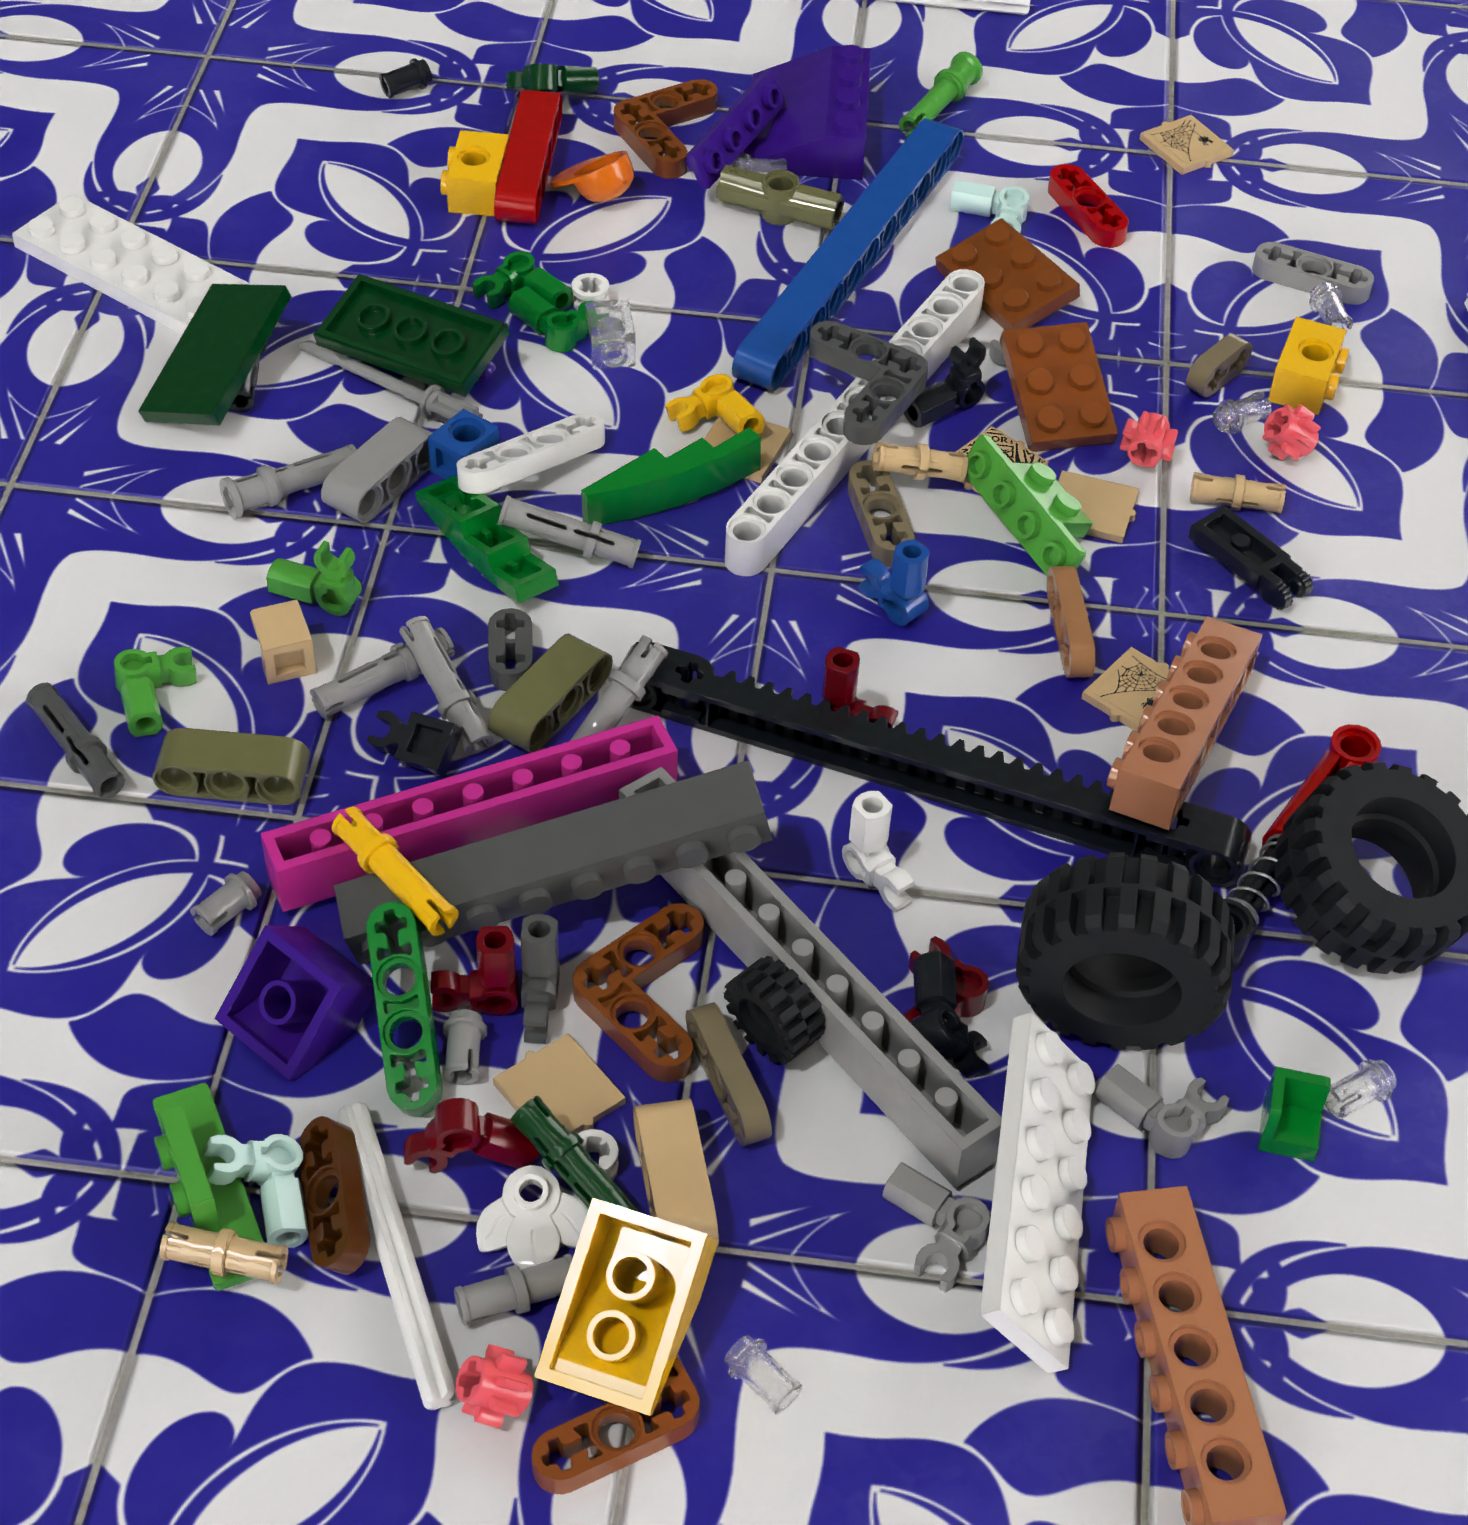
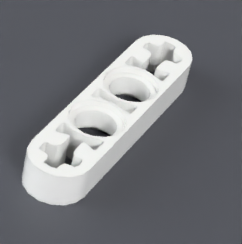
[456,413,605,494]

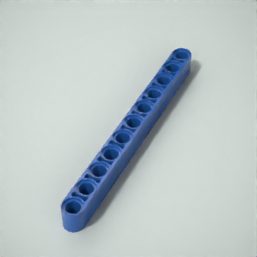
[732,118,964,391]

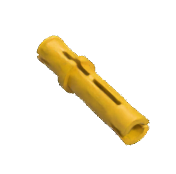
[332,806,459,936]

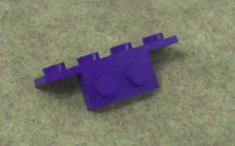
[686,71,784,189]

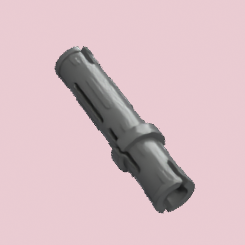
[26,682,125,799]

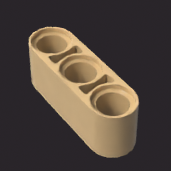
[633,1098,719,1248]

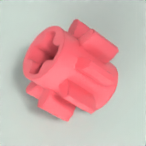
[1262,404,1321,461]
[1120,411,1178,468]
[455,1344,533,1428]

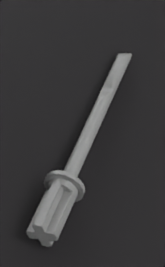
[298,340,483,422]

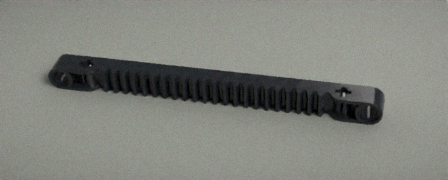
[618,642,1252,887]

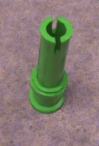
[899,52,983,137]

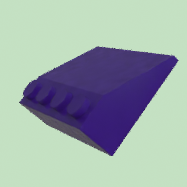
[743,45,871,180]

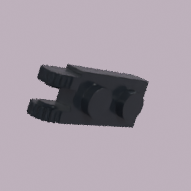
[1188,506,1314,610]

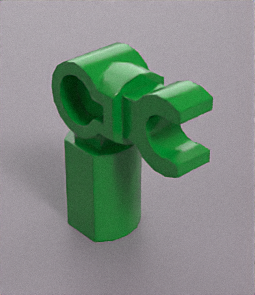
[472,251,573,311]
[508,286,610,353]

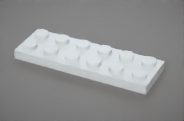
[12,193,252,335]
[980,1012,1095,1374]

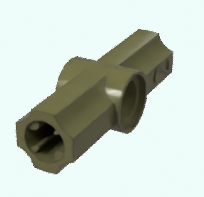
[716,165,844,230]

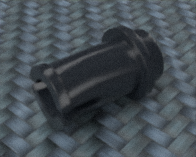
[379,58,432,99]

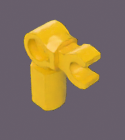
[665,374,765,435]

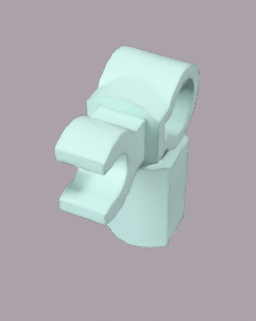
[950,180,1029,234]
[203,1134,309,1248]

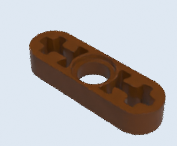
[299,1116,370,1275]

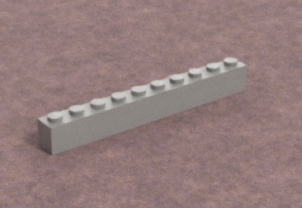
[619,767,1002,1188]

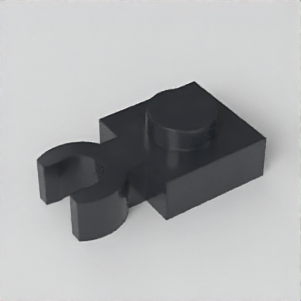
[367,711,463,777]

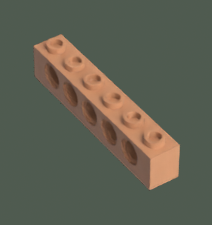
[1106,616,1263,830]
[1105,1186,1287,1525]

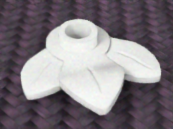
[476,1165,588,1270]

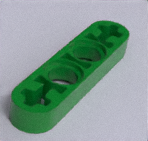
[366,902,443,1116]

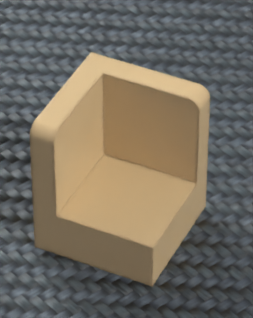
[250,599,316,685]

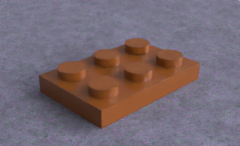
[935,218,1080,330]
[999,322,1118,452]

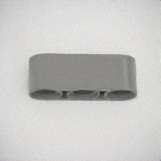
[321,417,432,523]

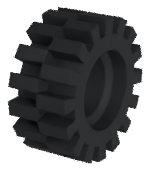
[724,956,825,1065]

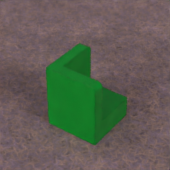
[1257,1066,1331,1162]

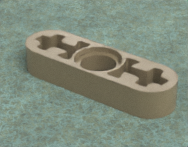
[847,460,915,567]
[685,1002,772,1146]

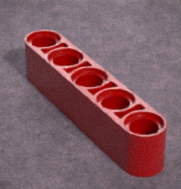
[494,89,563,224]

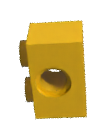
[440,130,509,216]
[1268,317,1350,415]

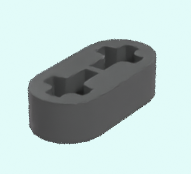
[488,608,533,691]

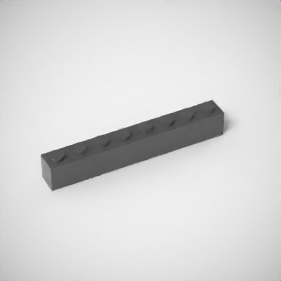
[334,760,773,965]

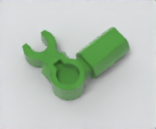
[266,541,362,616]
[114,646,197,737]

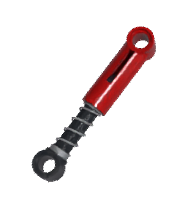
[1224,724,1382,971]

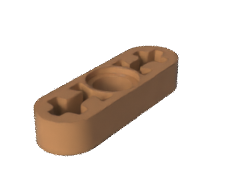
[1047,566,1095,678]

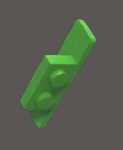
[966,435,1093,576]
[152,1083,264,1290]

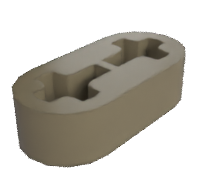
[1186,333,1253,398]

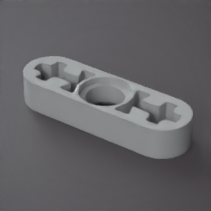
[1252,242,1374,305]

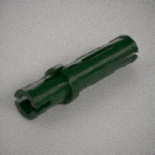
[510,1095,641,1213]

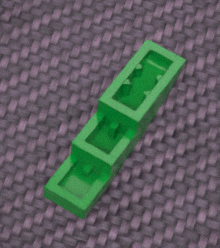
[581,427,761,525]
[415,475,559,604]

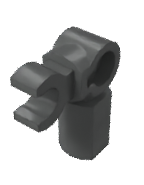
[521,914,560,1044]

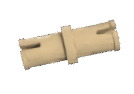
[872,441,968,482]
[1190,472,1286,514]
[160,1221,288,1285]

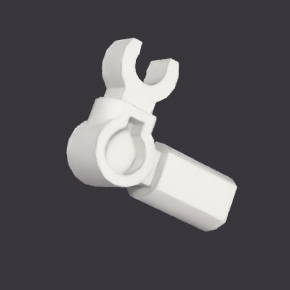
[842,791,914,912]

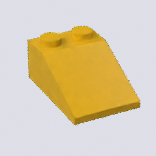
[534,1198,719,1416]

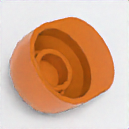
[550,151,634,203]

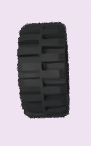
[1274,762,1468,974]
[1016,852,1235,1050]

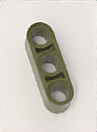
[488,633,613,753]
[153,728,311,805]

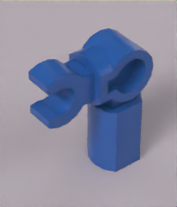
[858,539,930,626]

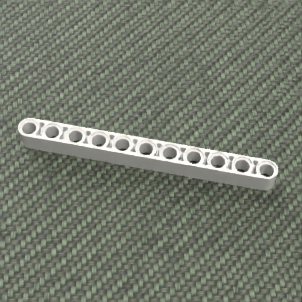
[725,269,985,576]

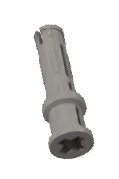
[219,444,357,519]

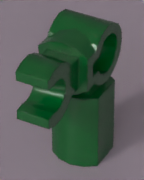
[506,64,599,94]

